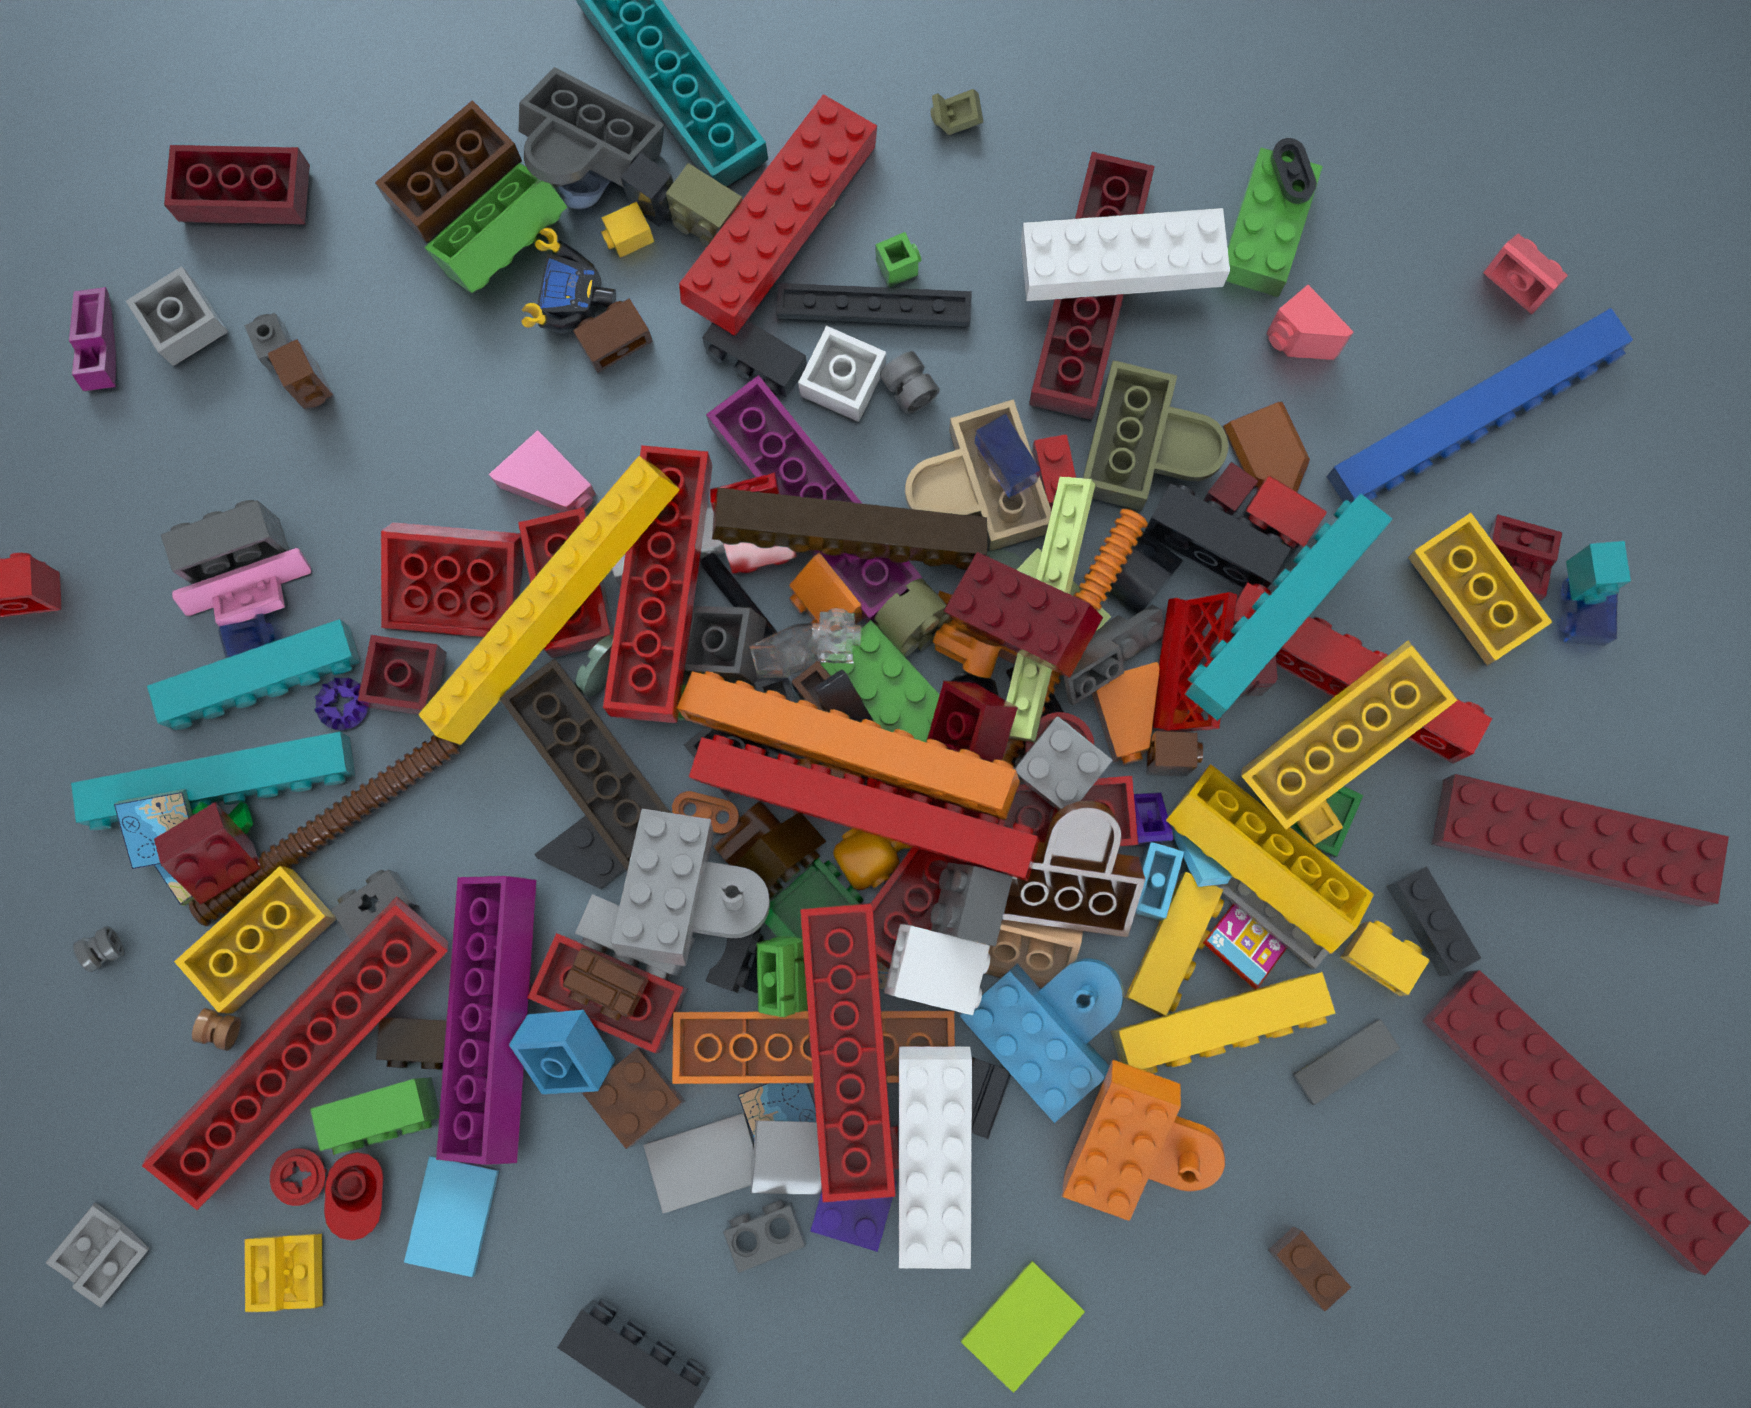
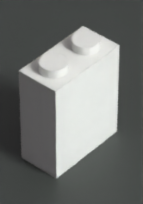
[884,924,990,1015]

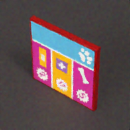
[1203,904,1287,990]

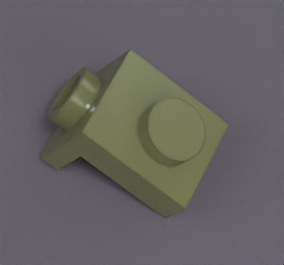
[930,88,983,135]

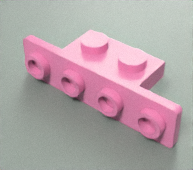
[172,548,311,630]

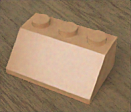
[973,919,1083,988]

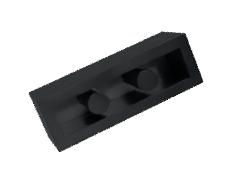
[702,320,807,398]
[1386,866,1481,977]

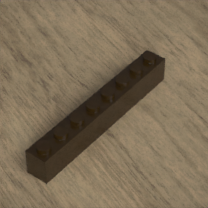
[712,488,987,570]

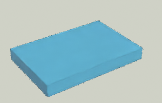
[404,1156,499,1277]

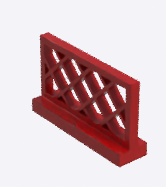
[1152,592,1237,732]

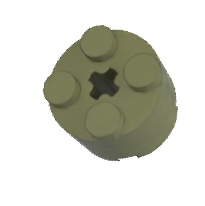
[874,578,953,657]

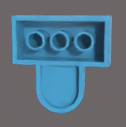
[960,958,1124,1123]

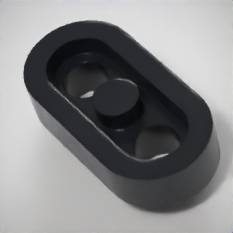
[1271,138,1317,204]

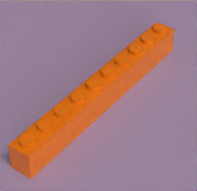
[677,671,1020,821]

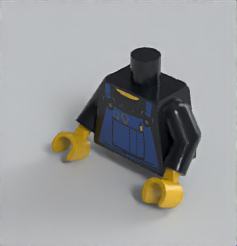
[521,228,616,334]

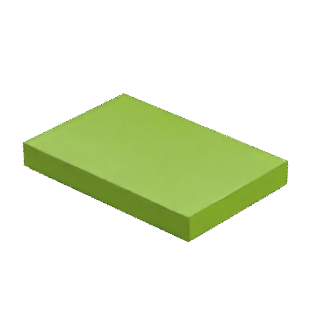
[960,1260,1085,1393]

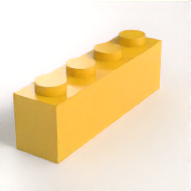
[1124,872,1225,1016]

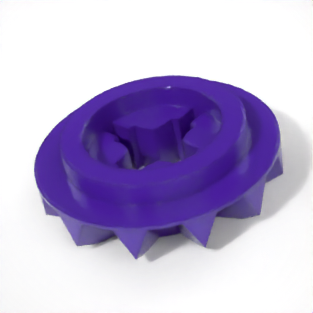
[314,677,369,730]

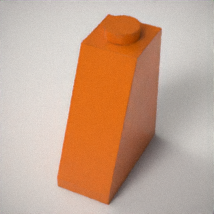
[1092,662,1160,765]

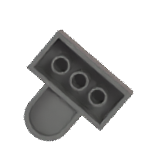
[518,67,665,187]

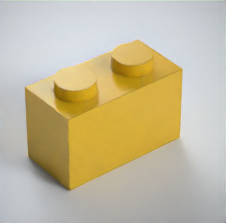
[1340,920,1430,996]

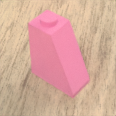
[489,430,596,512]

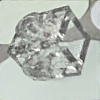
[812,608,861,664]

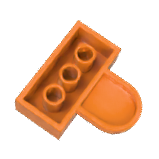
[1062,1060,1225,1221]

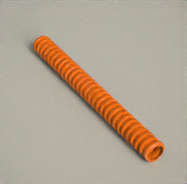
[1002,509,1148,766]

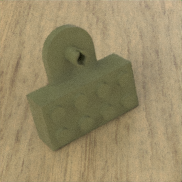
[1082,360,1228,511]

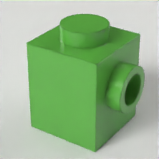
[875,232,922,288]

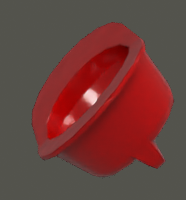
[324,1152,383,1241]

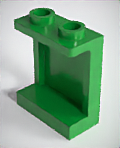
[764,858,864,939]

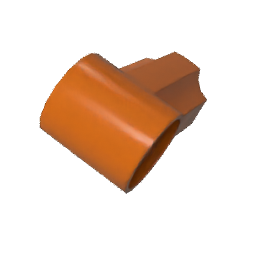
[933,623,1002,678]

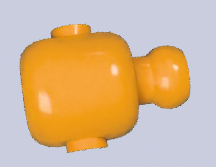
[833,828,912,890]

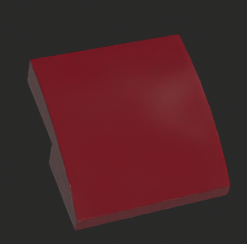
[1489,514,1563,601]

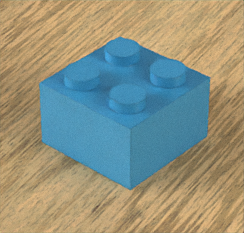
[509,1010,615,1094]

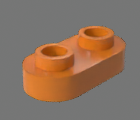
[672,791,740,835]

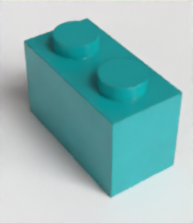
[1566,541,1631,604]

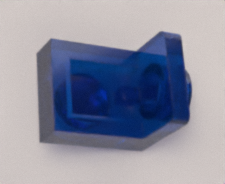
[218,613,275,658]

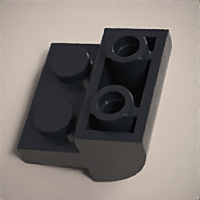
[1088,529,1183,613]

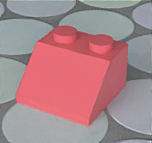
[1483,233,1568,314]
[1266,285,1354,360]

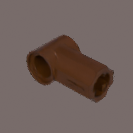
[713,801,781,866]

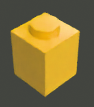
[601,201,654,258]

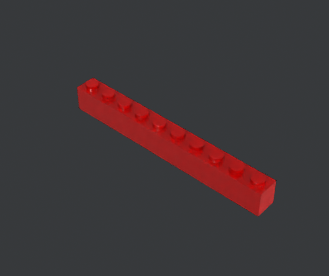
[689,735,1040,881]

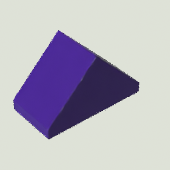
[1132,792,1173,847]

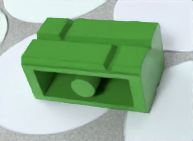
[757,936,808,1017]

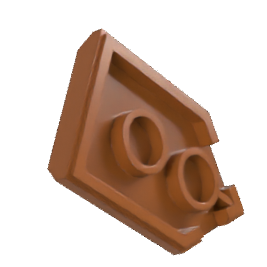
[1223,402,1310,492]

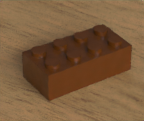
[375,100,522,243]

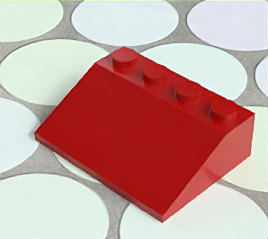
[381,522,523,637]

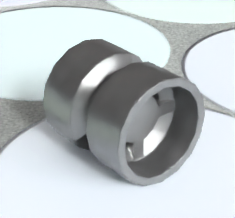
[880,351,940,414]

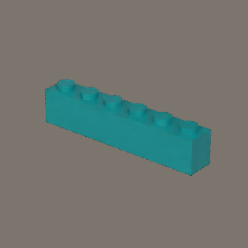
[147,619,361,730]

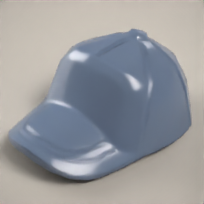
[555,170,611,209]

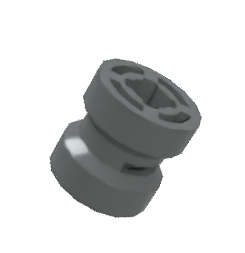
[73,926,124,972]

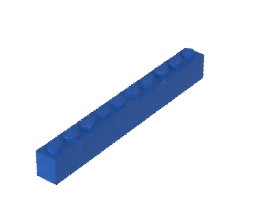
[1326,308,1633,503]

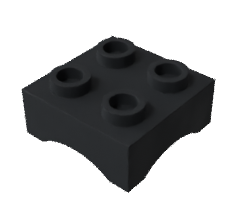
[706,927,764,993]

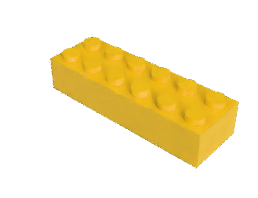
[1241,640,1457,829]
[1166,764,1374,954]
[1110,972,1336,1074]

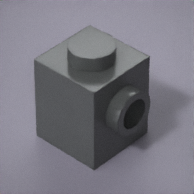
[244,313,292,370]

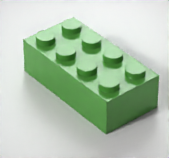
[1226,147,1323,297]
[424,163,567,293]
[821,620,939,742]

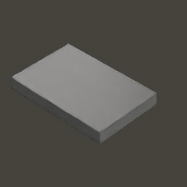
[643,1113,754,1214]

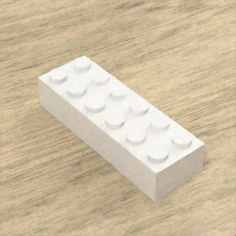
[1021,208,1230,301]
[899,1047,972,1269]

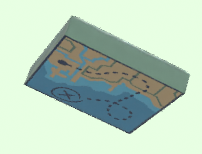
[114,789,193,869]
[738,1083,816,1141]

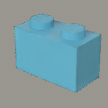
[1135,842,1184,921]

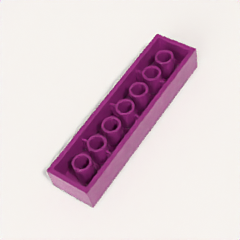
[706,375,923,623]
[436,876,537,1165]

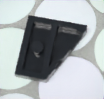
[534,815,626,890]

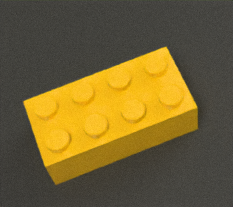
[1408,513,1552,666]
[174,866,337,1014]

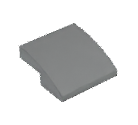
[750,1121,822,1195]
[46,1202,149,1308]

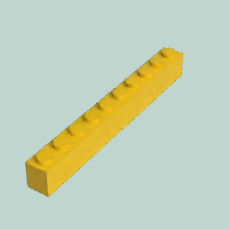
[418,456,680,745]

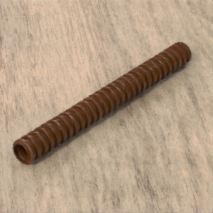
[189,735,460,927]

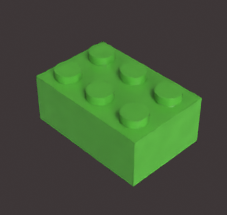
[310,1077,440,1155]

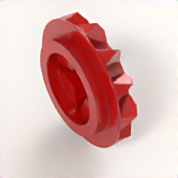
[270,1148,327,1206]

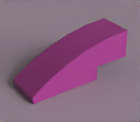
[69,287,116,391]

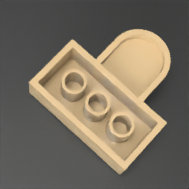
[905,399,1051,551]

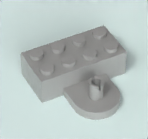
[611,809,770,966]

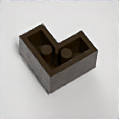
[735,812,827,900]

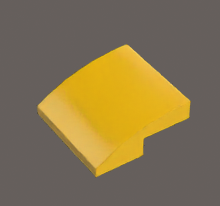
[245,1234,323,1312]

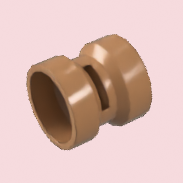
[192,1008,241,1051]

